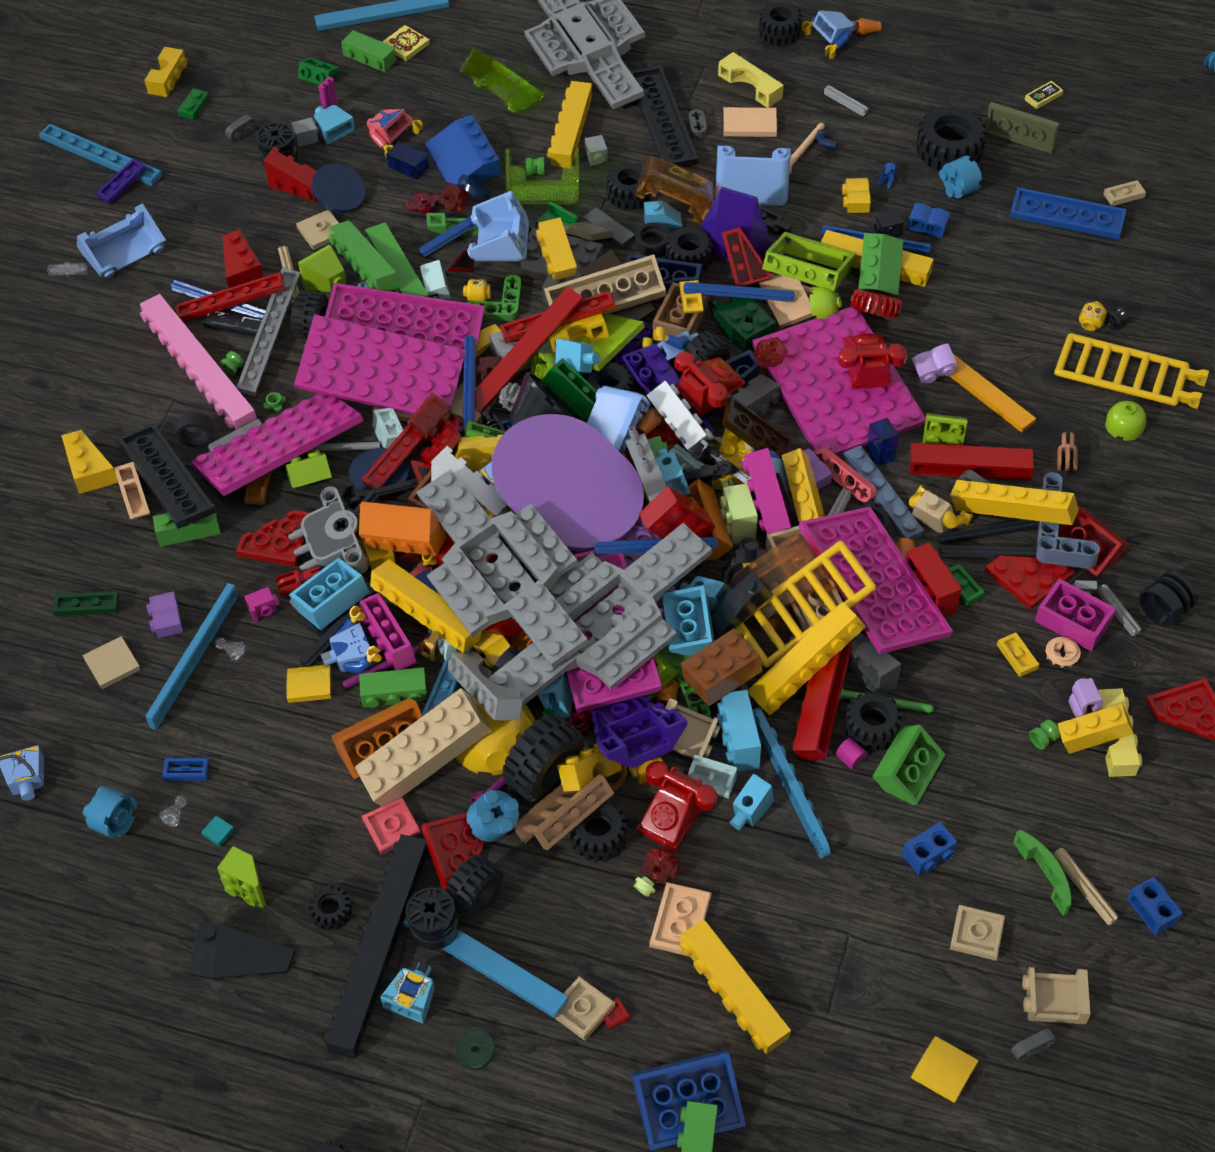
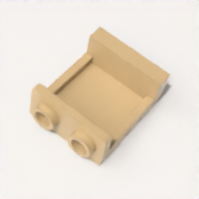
[665,698,721,759]
[1022,967,1090,1024]

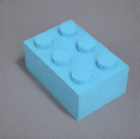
[289,557,370,630]
[717,690,761,772]

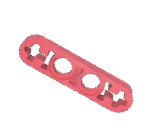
[814,448,877,502]

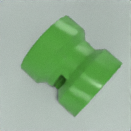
[526,157,545,176]
[1029,719,1061,750]

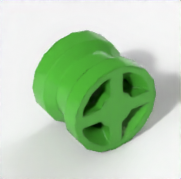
[219,351,244,376]

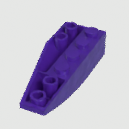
[622,343,714,434]

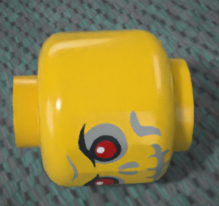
[463,279,491,302]
[1079,301,1107,331]

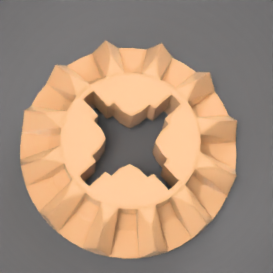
[1045,637,1081,668]

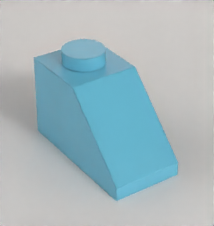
[644,201,682,229]

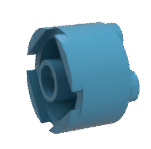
[939,156,982,198]
[83,786,137,839]
[466,790,519,842]

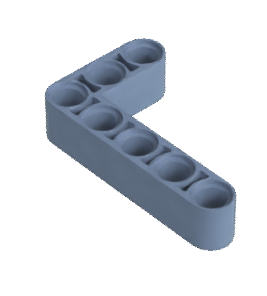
[1036,472,1100,568]

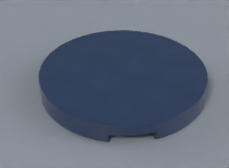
[311,164,366,213]
[349,448,409,497]

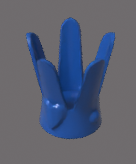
[876,163,898,189]

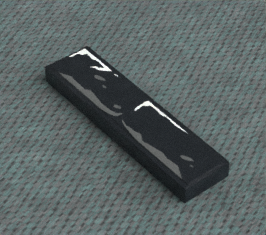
[203,311,282,337]

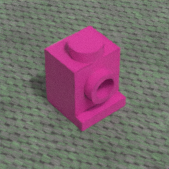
[244,587,280,623]

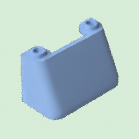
[715,146,791,206]
[467,191,529,262]
[77,203,166,278]
[587,386,650,457]

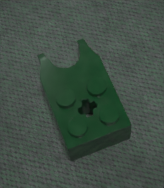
[708,297,776,353]

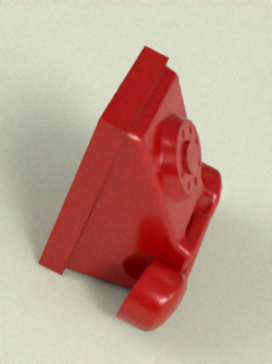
[838,333,907,389]
[674,352,745,417]
[636,761,718,852]

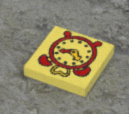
[382,25,430,61]

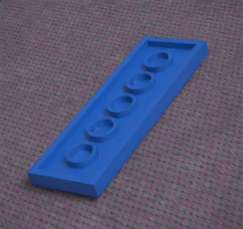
[1010,187,1126,240]

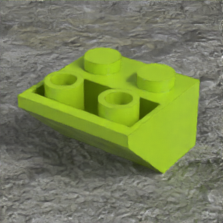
[922,413,967,445]
[284,449,332,488]
[217,846,266,908]

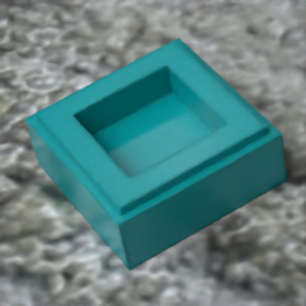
[201,816,234,847]

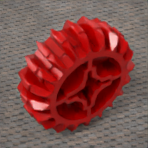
[850,289,902,318]

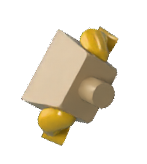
[909,485,973,533]

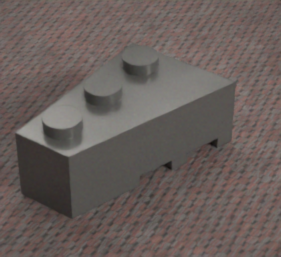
[726,374,780,416]
[847,633,901,695]

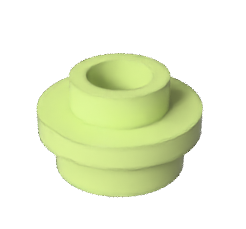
[634,876,656,897]

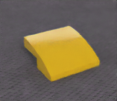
[287,664,332,703]
[911,1036,979,1103]

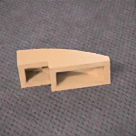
[114,462,150,520]

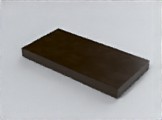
[580,249,655,321]
[722,396,791,460]

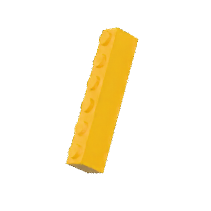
[547,81,592,168]
[821,230,934,287]
[950,480,1079,525]
[370,559,482,653]
[747,602,866,715]
[679,919,791,1054]

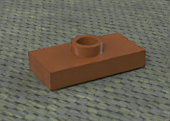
[244,471,271,505]

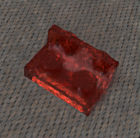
[408,392,451,442]

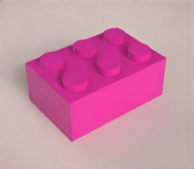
[1035,579,1116,652]

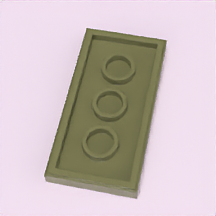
[986,102,1059,154]

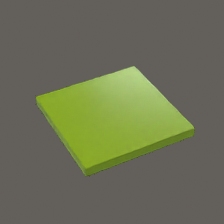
[540,314,644,371]

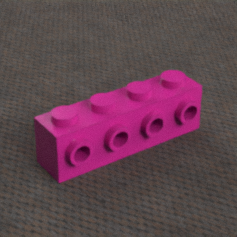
[741,448,791,534]
[359,593,416,670]

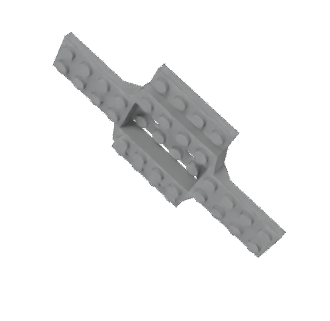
[524,0,645,109]
[416,469,589,668]
[488,523,712,706]

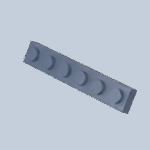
[843,445,924,540]

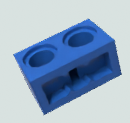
[902,822,957,875]
[1127,877,1183,936]

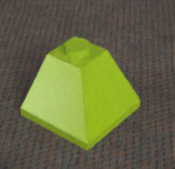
[298,245,347,292]

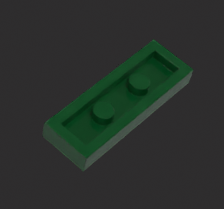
[53,591,119,616]

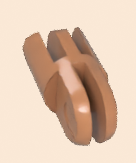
[1057,432,1078,471]

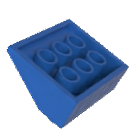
[425,115,501,191]
[631,1050,746,1150]

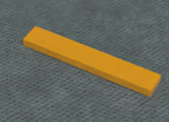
[949,354,1036,433]

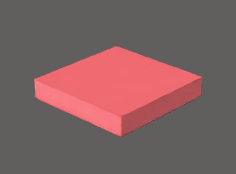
[362,797,422,855]

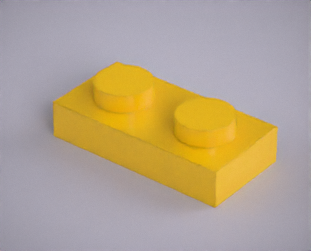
[997,633,1039,677]

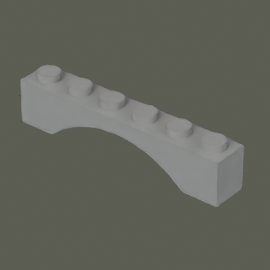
[448,651,523,720]

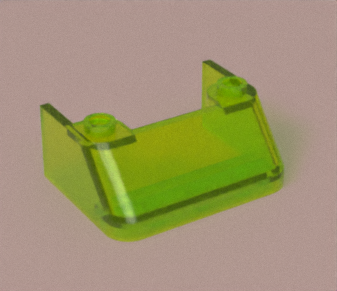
[459,47,544,114]
[506,147,580,204]

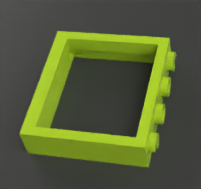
[762,232,855,291]

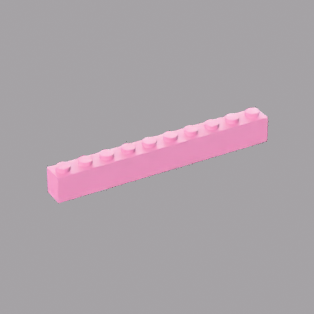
[140,294,257,430]

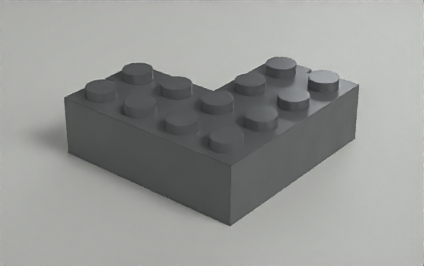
[521,227,603,304]

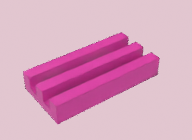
[318,77,338,109]

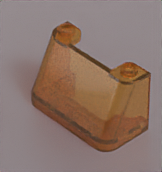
[635,156,714,224]
[732,534,835,630]

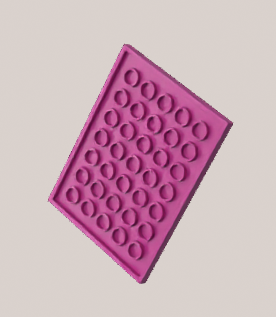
[752,307,926,461]

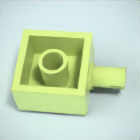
[720,478,758,544]

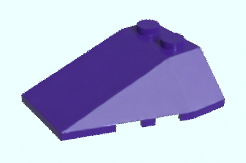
[702,187,772,260]
[592,696,688,768]

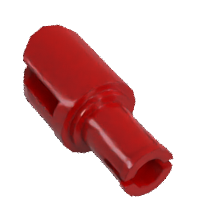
[275,566,321,596]

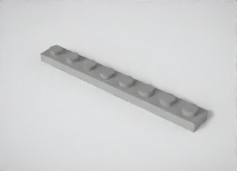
[236,268,300,396]

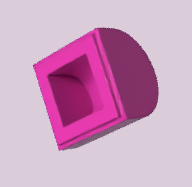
[836,738,868,769]

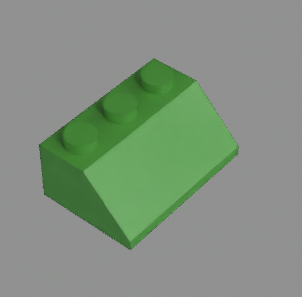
[859,233,904,296]
[872,725,946,805]

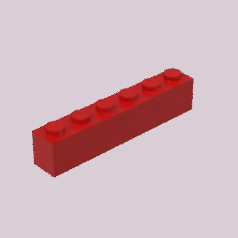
[909,443,1034,481]
[793,641,852,760]

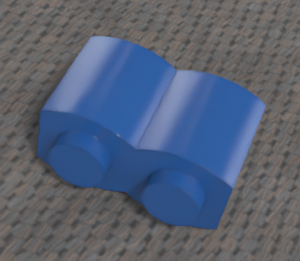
[907,203,950,238]

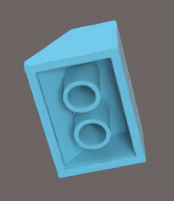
[662,585,714,656]

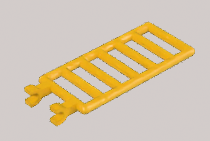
[1054,333,1209,409]
[734,541,876,668]

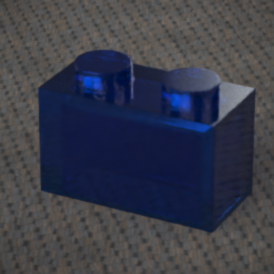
[386,141,429,180]
[866,417,899,466]

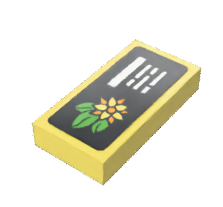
[1025,81,1063,109]

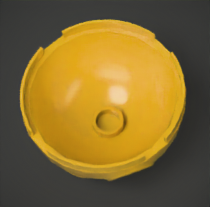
[455,698,535,775]

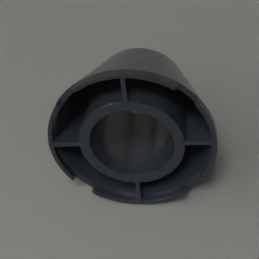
[508,372,583,426]

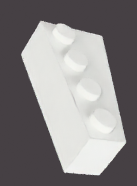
[647,381,714,454]
[431,446,511,518]

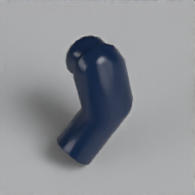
[816,129,838,150]

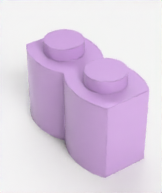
[912,344,958,383]
[1068,678,1103,718]

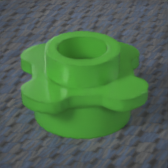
[263,392,286,411]

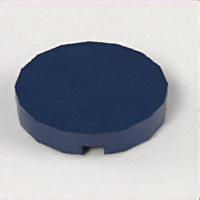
[458,174,492,201]

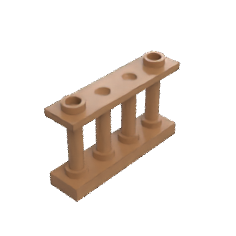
[513,775,614,850]

